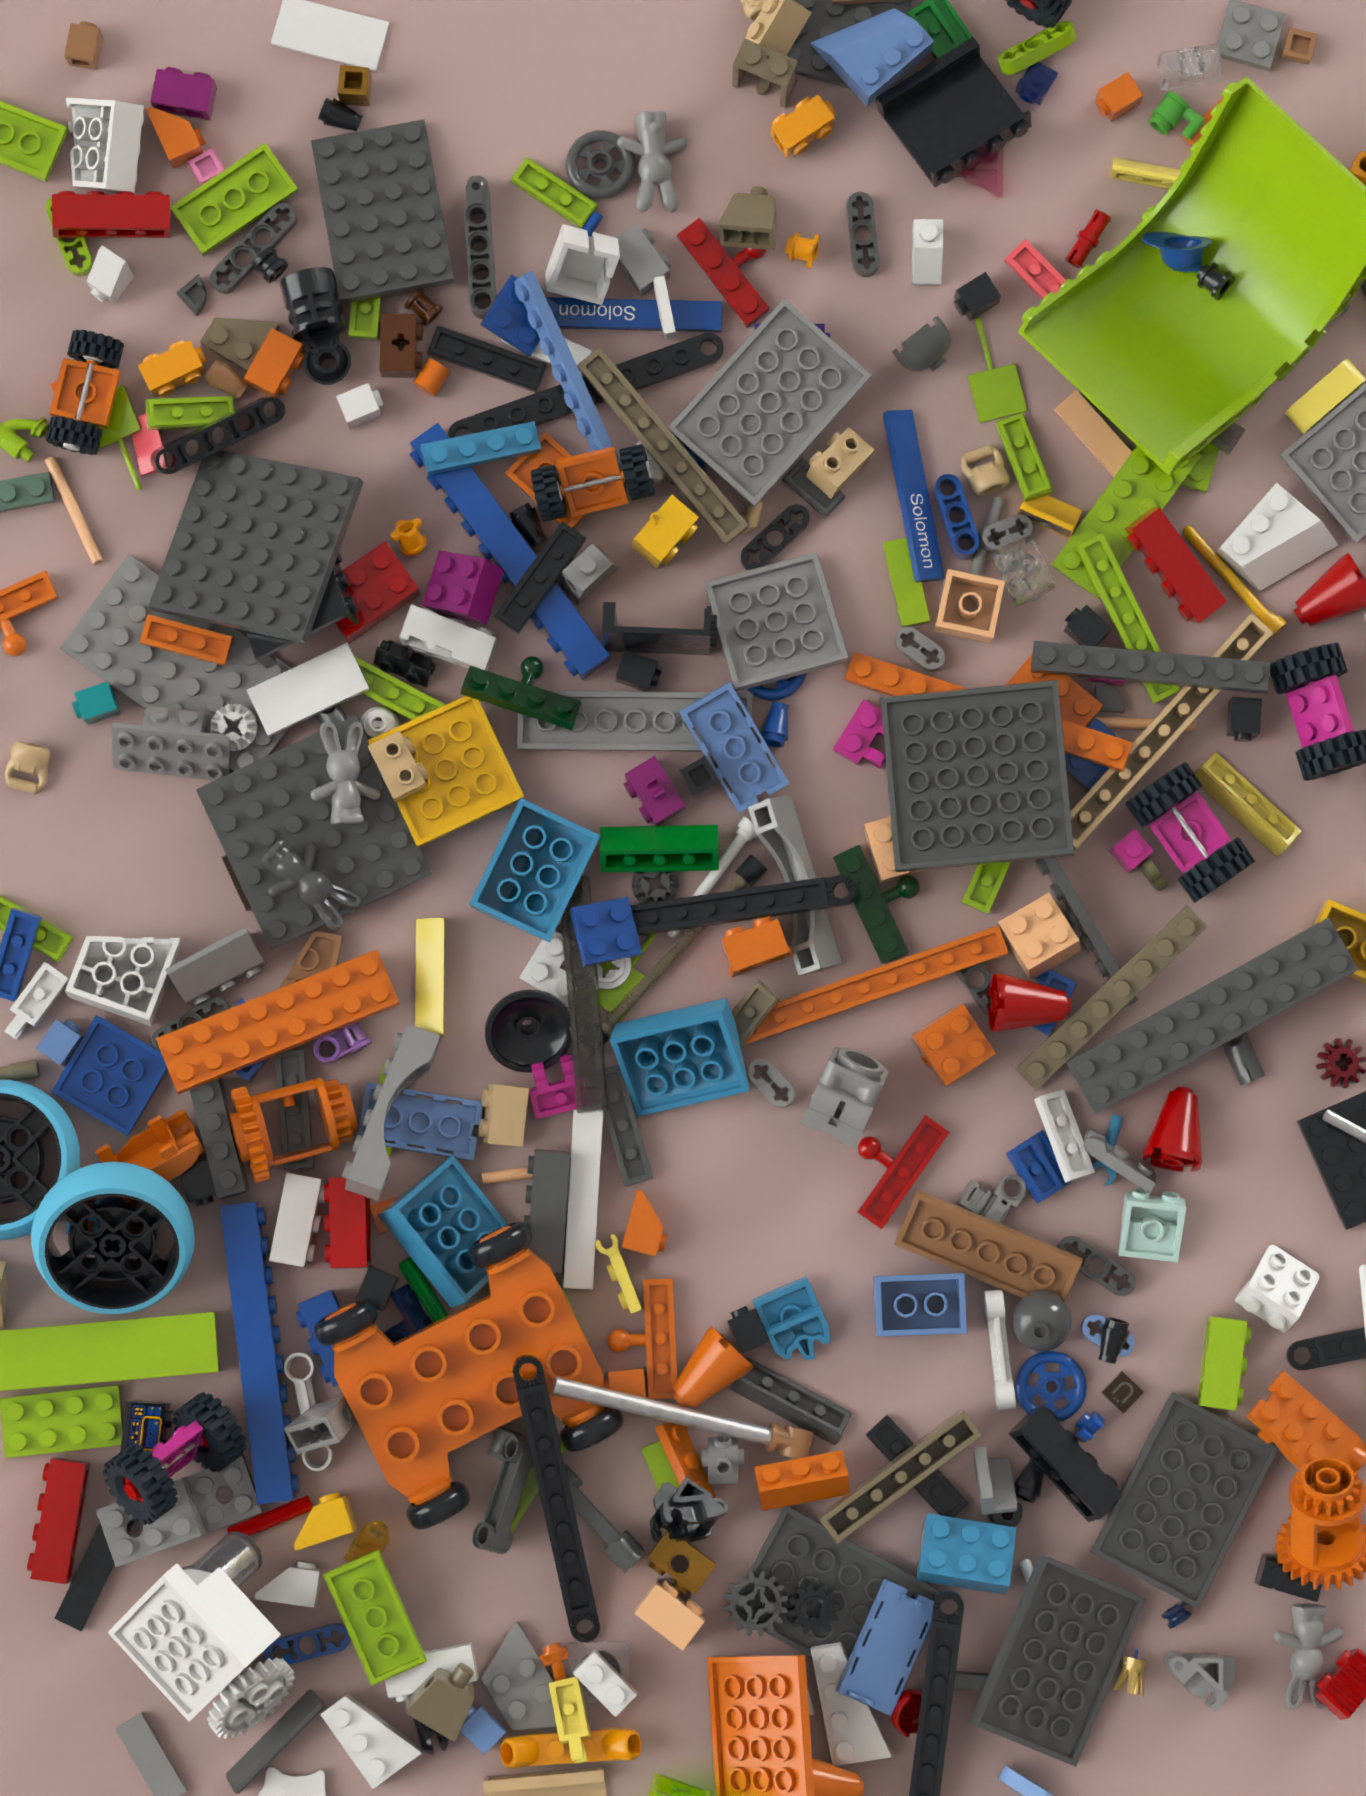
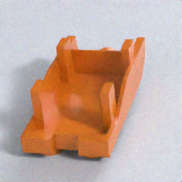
[95,1109,205,1198]
[1246,1370,1366,1472]

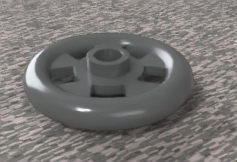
[566,130,635,198]

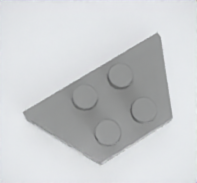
[481,1622,556,1731]

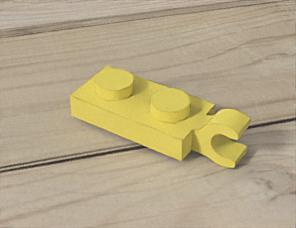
[596,1234,642,1314]
[549,1676,591,1764]

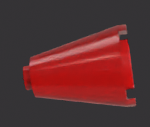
[1293,553,1366,627]
[988,973,1071,1032]
[1143,1087,1202,1172]

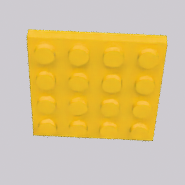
[368,696,525,848]

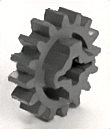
[723,1570,788,1636]

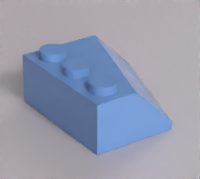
[810,8,934,108]

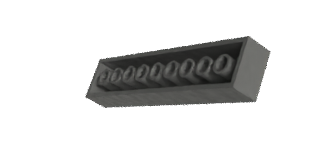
[1066,917,1359,1115]

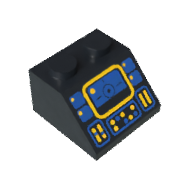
[120,1400,174,1452]

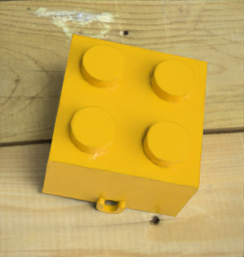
[630,495,699,569]

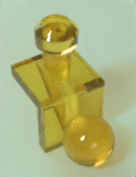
[343,1520,391,1562]

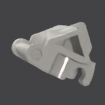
[1164,1651,1235,1711]

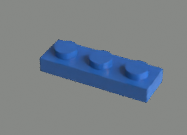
[0,908,42,1002]

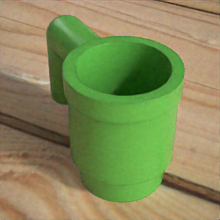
[1148,91,1204,141]

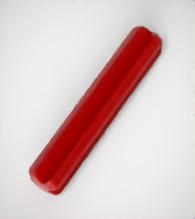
[227,1495,313,1541]

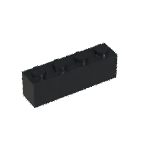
[1008,1405,1123,1522]

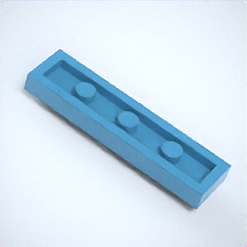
[420,421,541,475]

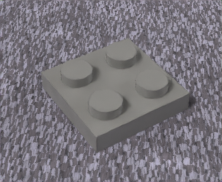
[1214,0,1286,72]

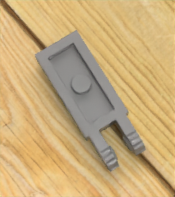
[1083,1129,1156,1193]

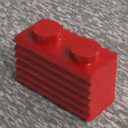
[1314,1648,1366,1720]

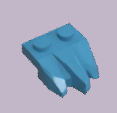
[752,1276,831,1360]

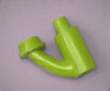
[0,417,49,463]

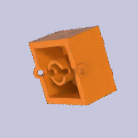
[721,916,793,978]
[911,1003,996,1086]

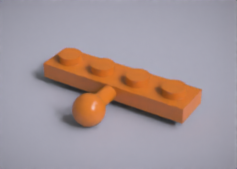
[0,570,59,657]
[607,1278,677,1399]

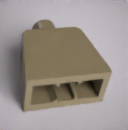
[718,186,777,250]
[406,1663,474,1742]

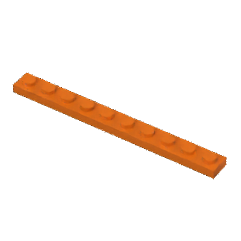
[845,652,1133,772]
[744,925,1008,1046]

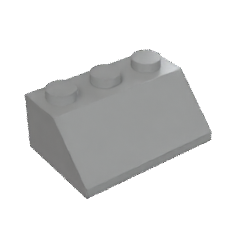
[165,927,267,1007]

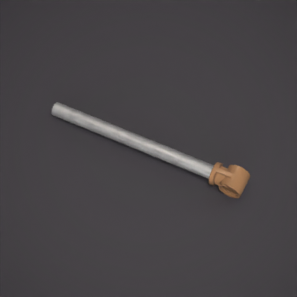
[552,1376,814,1459]

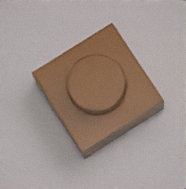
[1281,27,1318,65]

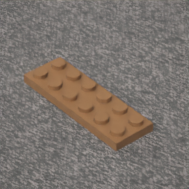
[894,1189,1083,1302]

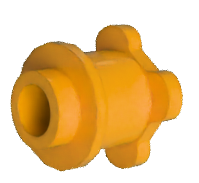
[785,232,820,269]
[390,518,427,556]

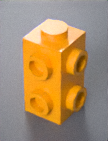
[770,95,836,158]
[138,340,207,397]

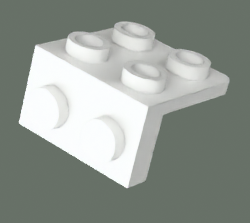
[1234,1245,1319,1334]

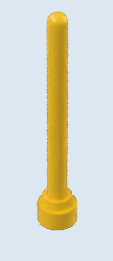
[1183,526,1287,639]

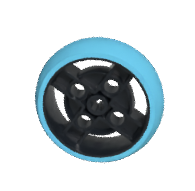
[0,1080,80,1240]
[31,1162,195,1314]

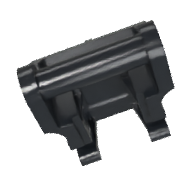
[649,1477,728,1542]

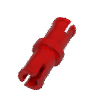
[1065,209,1111,269]

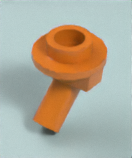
[539,1643,569,1681]

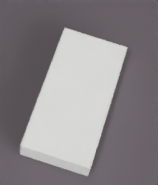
[653,276,676,341]

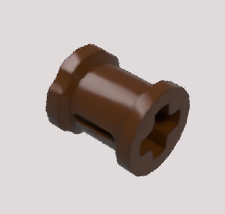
[404,289,443,326]

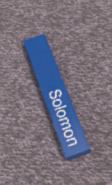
[548,297,722,332]
[883,409,945,582]

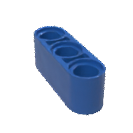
[933,474,980,560]

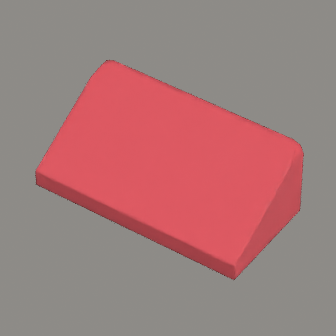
[132,413,169,476]

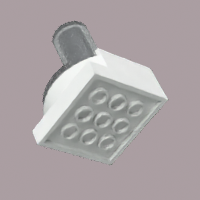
[108,1531,281,1722]

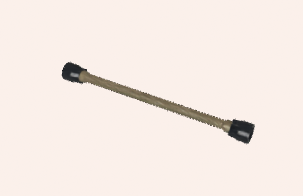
[578,854,767,1055]

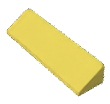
[1109,157,1182,189]
[1195,751,1302,857]
[415,918,446,1037]

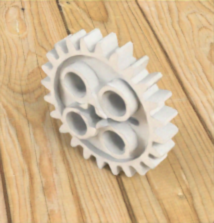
[207,1657,295,1739]

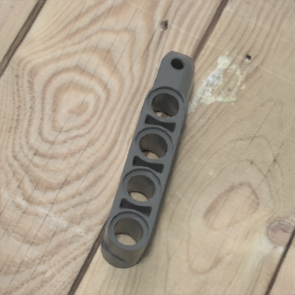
[464,176,496,319]

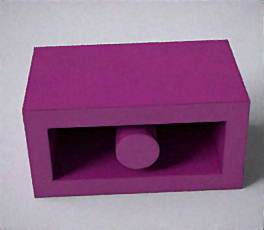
[150,67,217,121]

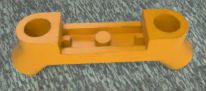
[500,1727,641,1769]

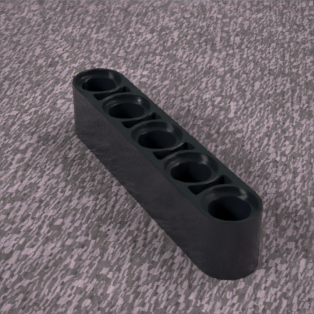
[150,396,285,474]

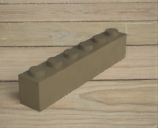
[817,1410,982,1544]

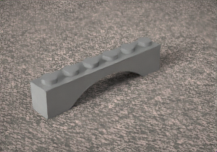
[748,795,842,976]
[342,1024,441,1201]

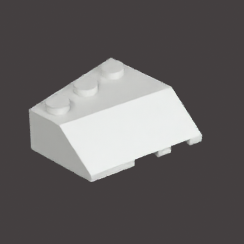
[66,98,144,193]
[1216,482,1338,592]
[65,936,181,1027]

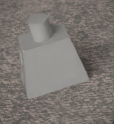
[558,544,619,605]
[284,1396,357,1454]

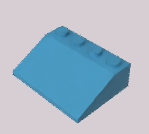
[469,798,601,943]
[609,998,750,1117]
[377,1155,508,1308]

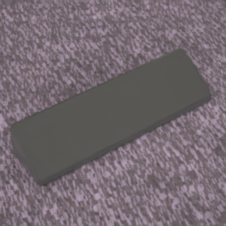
[731,1357,852,1445]
[226,1689,325,1794]

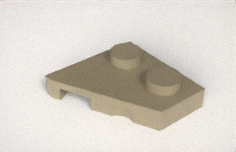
[200,317,280,372]

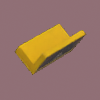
[1017,495,1083,539]

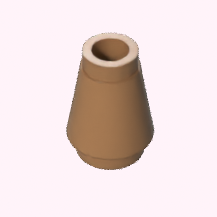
[204,359,249,399]

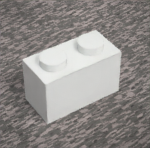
[573,1649,637,1717]

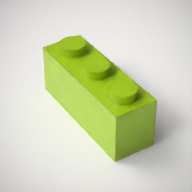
[1196,1316,1251,1411]

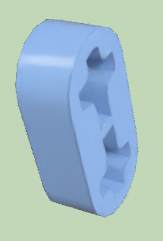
[1081,1314,1134,1357]
[998,1765,1054,1796]

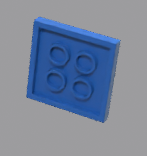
[51,1015,168,1136]

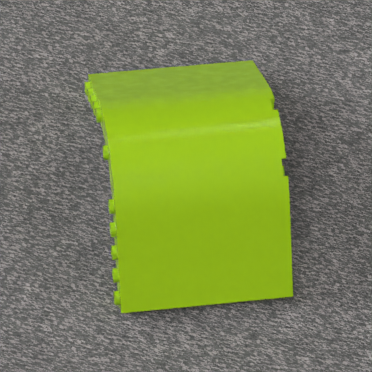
[1018,76,1366,475]

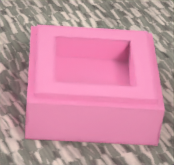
[187,148,225,186]

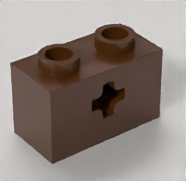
[379,313,423,378]

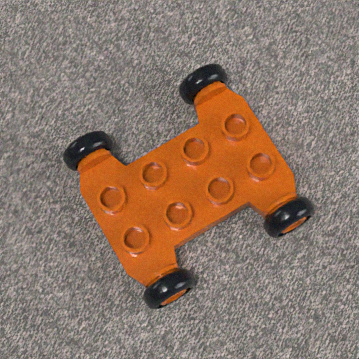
[314,1222,624,1530]

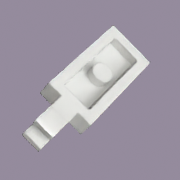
[4,961,69,1040]

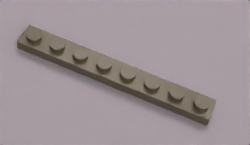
[577,347,749,545]
[1015,905,1208,1091]

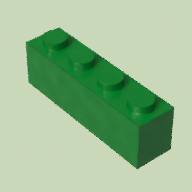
[600,825,719,873]

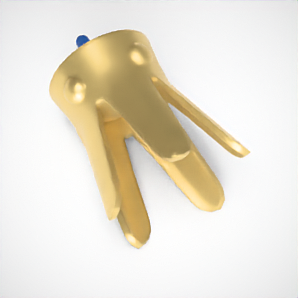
[1113,1649,1147,1697]

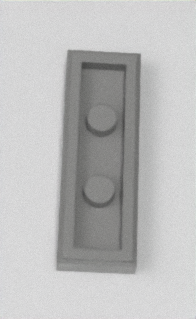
[115,1712,188,1796]

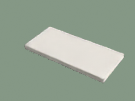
[270,0,390,72]
[246,643,370,737]

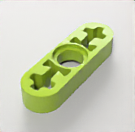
[998,21,1077,75]
[46,197,93,276]

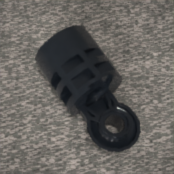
[280,267,351,385]

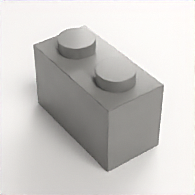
[615,223,671,297]

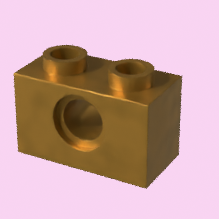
[647,1530,717,1595]

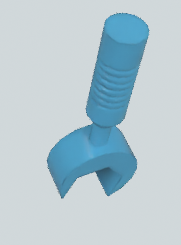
[1092,1115,1123,1186]

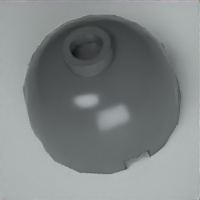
[892,316,951,372]
[1012,1290,1072,1352]

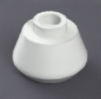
[360,706,399,740]

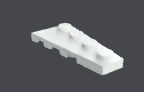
[811,1642,892,1766]

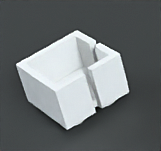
[545,224,620,305]

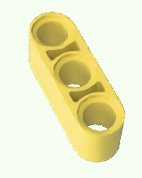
[1285,358,1366,434]

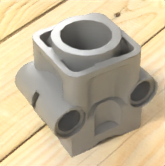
[800,1047,889,1149]

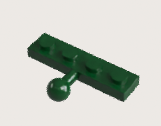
[460,656,582,730]
[833,845,920,964]

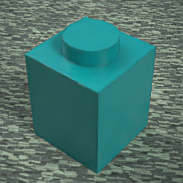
[72,681,121,724]

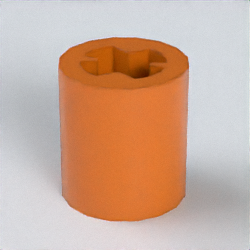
[413,358,451,397]

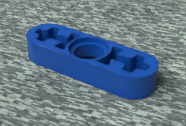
[264,1623,351,1665]

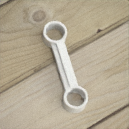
[983,1289,1016,1411]
[284,1352,334,1471]

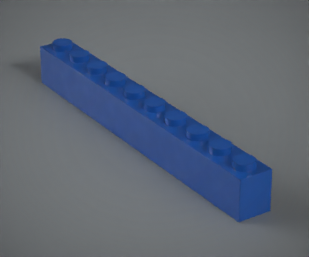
[410,423,611,680]
[220,1201,300,1505]

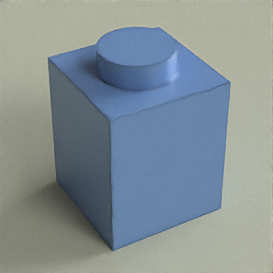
[36,1019,83,1067]
[460,1704,507,1755]

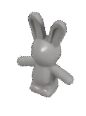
[617,111,687,213]
[310,722,381,825]
[1273,1603,1343,1710]

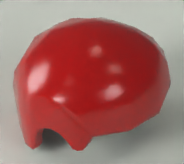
[889,1689,922,1737]

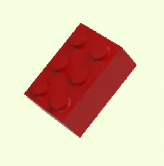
[335,541,421,644]
[324,1177,372,1269]

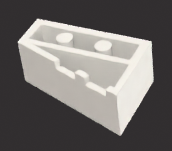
[399,604,498,671]
[320,1693,424,1789]

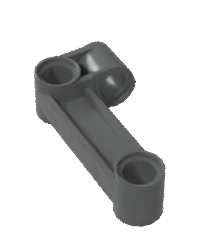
[472,1427,533,1554]
[564,1464,644,1573]

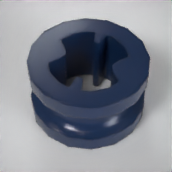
[1161,1601,1192,1629]

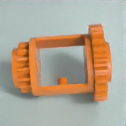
[229,1077,358,1183]
[1276,1457,1366,1591]

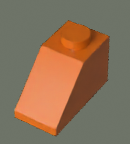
[146,107,206,169]
[622,1190,668,1257]

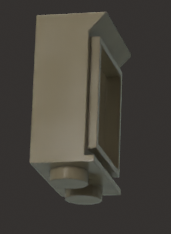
[732,38,798,108]

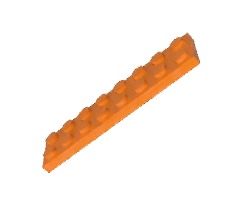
[156,949,400,1095]

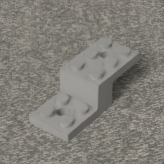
[96,1456,264,1567]

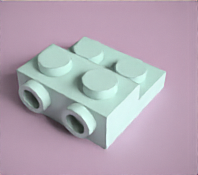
[1118,1188,1186,1262]

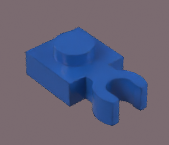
[1074,1411,1106,1442]

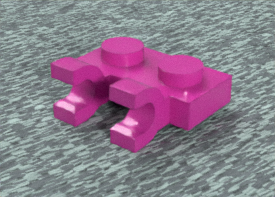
[833,699,886,769]
[529,1054,593,1119]

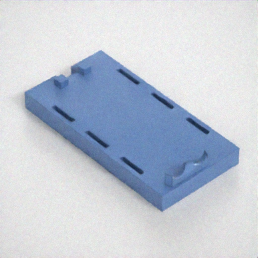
[679,682,790,813]
[357,1082,483,1161]
[835,1579,934,1716]

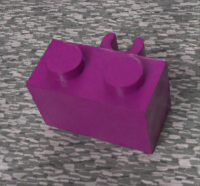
[623,756,686,826]

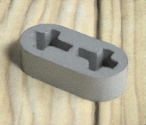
[978,514,1033,551]
[894,627,945,672]
[748,1059,795,1108]

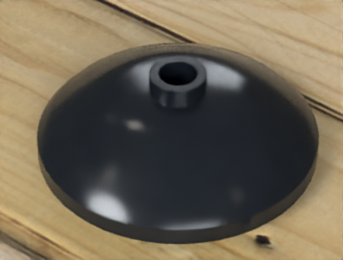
[485,989,574,1073]

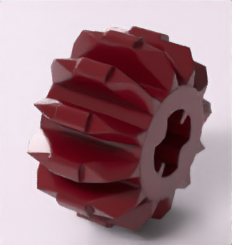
[1316,1038,1366,1088]

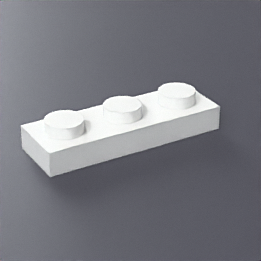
[1034,1089,1095,1183]

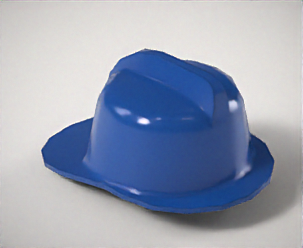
[1142,232,1212,272]

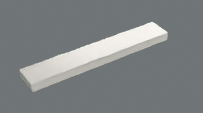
[563,1109,603,1290]

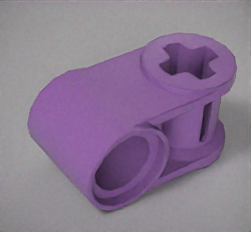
[313,1022,372,1064]

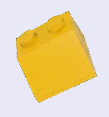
[294,1491,358,1551]

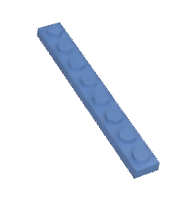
[514,271,627,488]

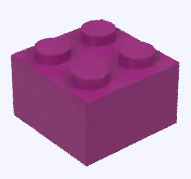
[422,550,504,625]

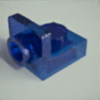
[1015,62,1058,105]

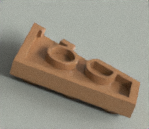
[280,930,343,988]

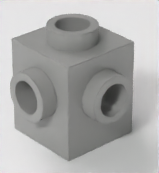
[702,1435,744,1484]

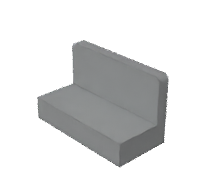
[974,1447,1017,1515]

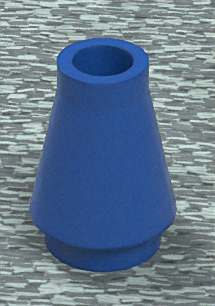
[760,702,789,748]

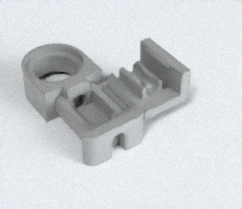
[957,1174,1027,1224]

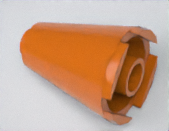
[673,1326,754,1409]
[812,1757,864,1796]

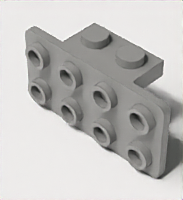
[111,706,230,780]

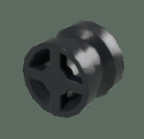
[252,246,289,283]

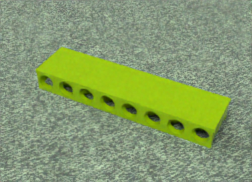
[0,1312,221,1391]

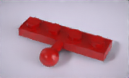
[677,217,770,327]
[857,1115,950,1230]

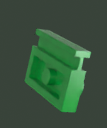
[906,0,973,60]

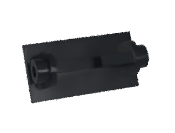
[374,640,436,688]

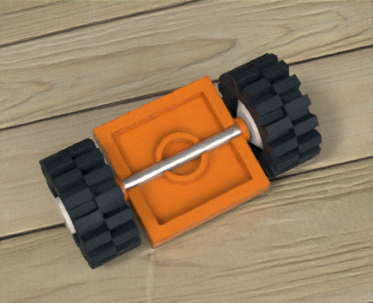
[46,330,124,455]
[531,444,655,522]

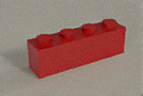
[52,191,170,238]
[1125,507,1227,623]
[27,1457,91,1584]

